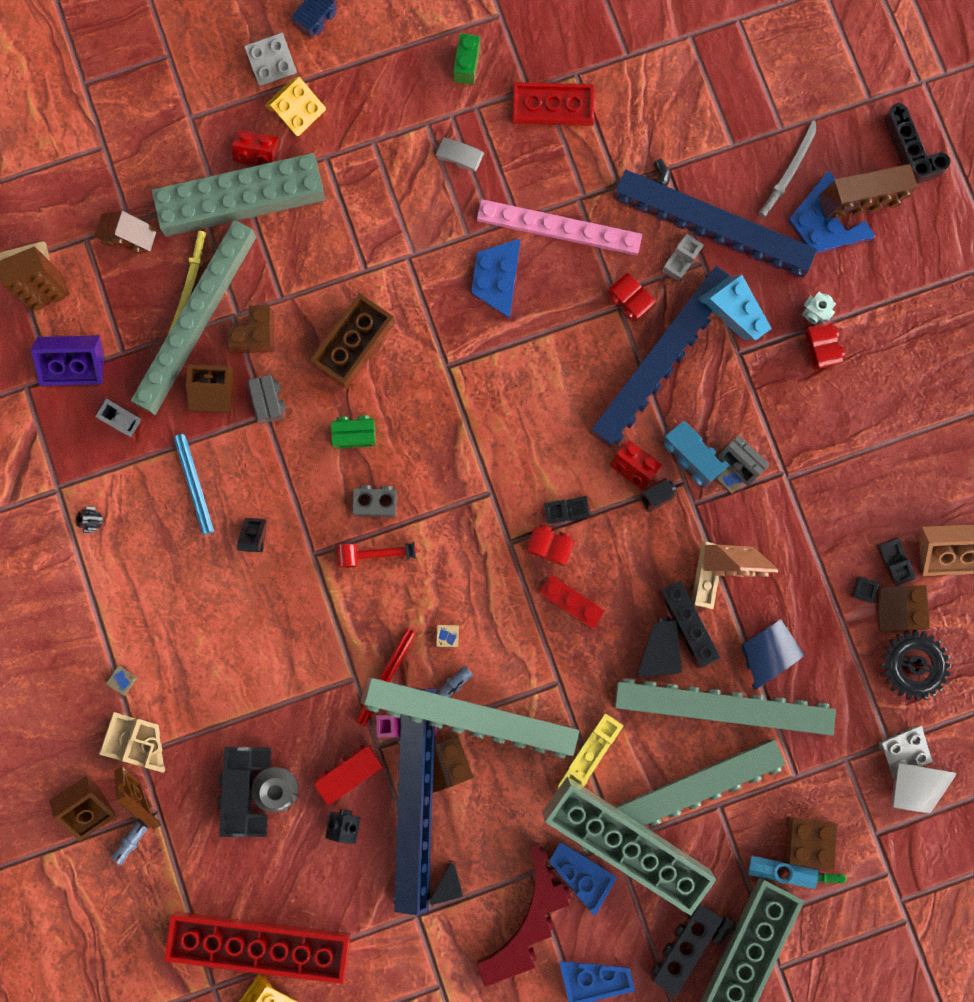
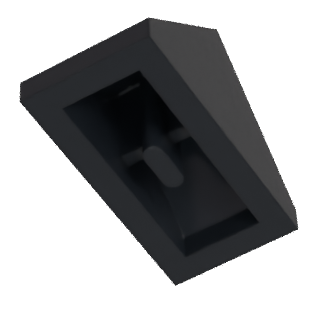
[429,861,463,905]

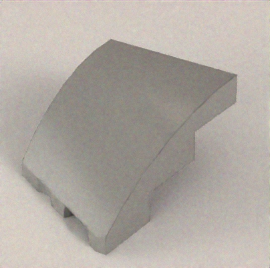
[891,763,956,813]

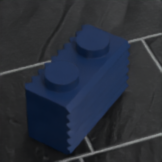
[291,0,337,39]

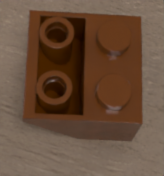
[186,364,235,413]

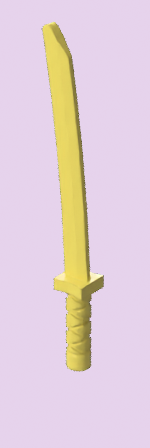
[167,231,206,336]

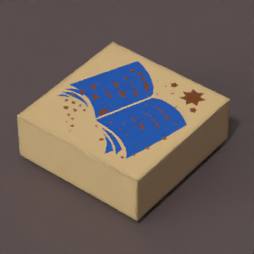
[437,625,459,647]

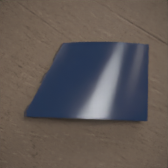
[741,619,805,690]

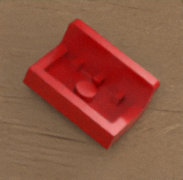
[232,130,279,166]
[610,440,662,490]

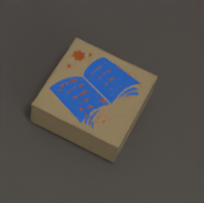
[716,468,743,494]
[106,666,138,696]

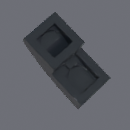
[544,496,591,525]
[877,537,916,586]

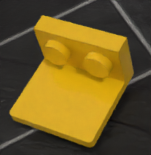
[265,77,326,136]
[239,974,298,1002]

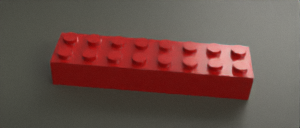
[164,911,351,984]

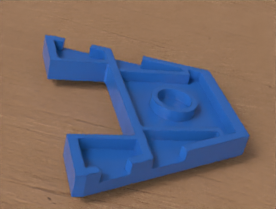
[788,171,875,253]

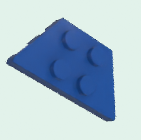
[471,239,520,318]

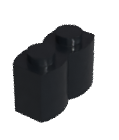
[639,478,677,512]

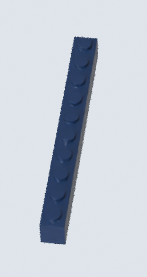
[614,169,818,278]
[590,266,730,448]
[393,687,436,916]

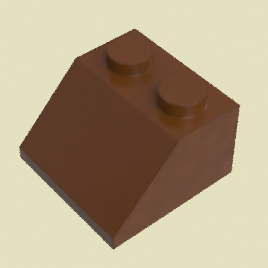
[877,585,930,631]
[433,736,474,793]
[49,776,116,841]

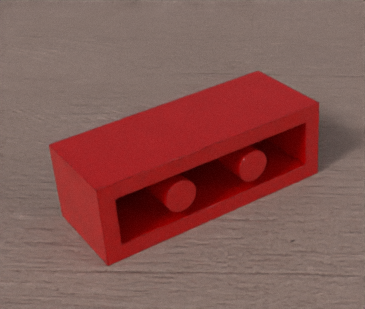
[539,574,605,630]
[314,744,384,806]

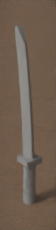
[758,121,816,218]

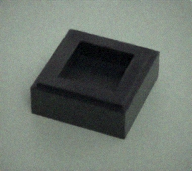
[852,577,879,604]

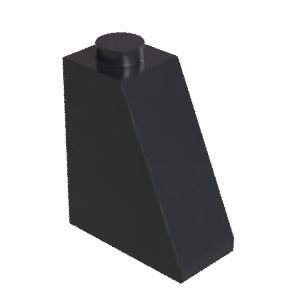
[636,617,682,677]

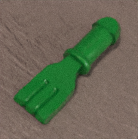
[817,872,847,884]

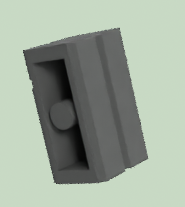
[247,375,286,424]
[718,435,770,486]

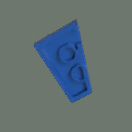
[549,842,617,916]
[559,961,635,1002]

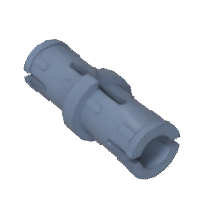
[436,665,474,697]
[110,820,149,865]

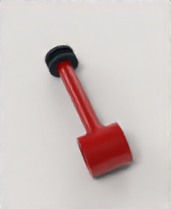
[335,542,417,568]

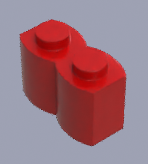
[608,272,656,322]
[804,321,845,370]
[525,524,575,566]

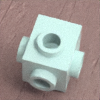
[802,292,836,325]

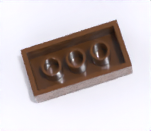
[818,164,918,220]
[0,246,70,311]
[310,293,395,390]

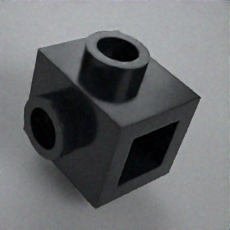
[325,809,361,844]

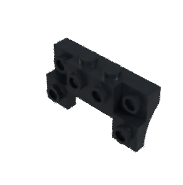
[217,746,272,837]

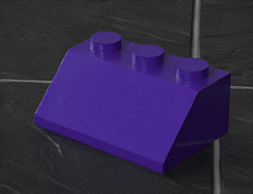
[31,335,104,386]

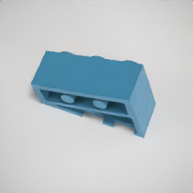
[698,275,772,340]
[662,421,729,488]

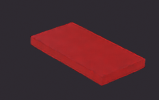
[512,82,595,126]

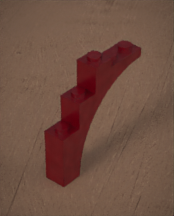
[477,842,572,987]

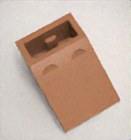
[704,545,778,577]

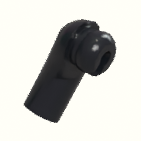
[653,158,671,186]

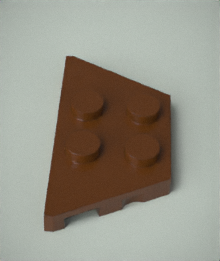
[114,767,161,829]

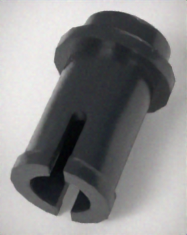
[711,915,736,946]

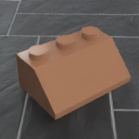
[919,525,974,576]

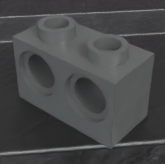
[352,485,398,518]

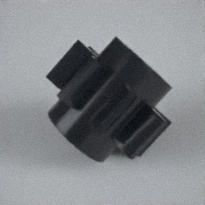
[75,506,103,533]

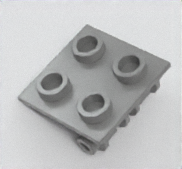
[244,33,297,86]
[878,725,933,779]

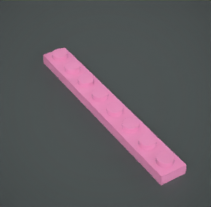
[477,199,642,256]

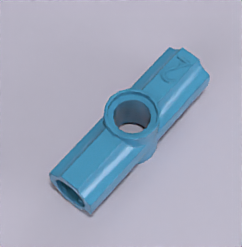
[748,855,818,889]

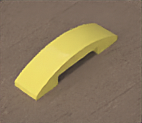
[557,713,623,788]

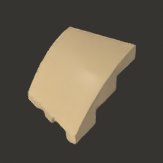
[99,712,165,773]

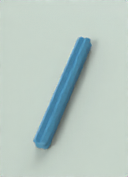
[174,434,214,535]

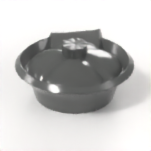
[251,767,299,813]

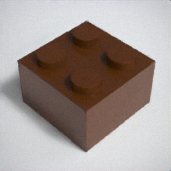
[784,817,838,869]

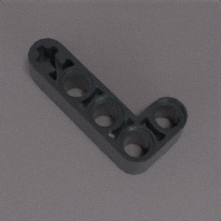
[884,103,951,184]

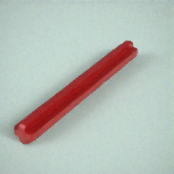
[355,628,416,726]

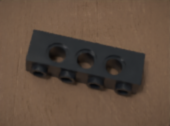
[658,580,721,668]
[650,903,723,997]

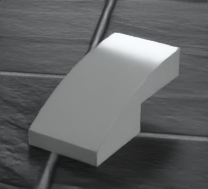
[436,137,484,171]
[662,234,704,282]

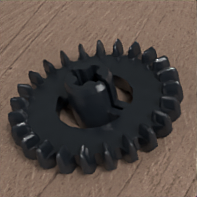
[879,630,952,702]

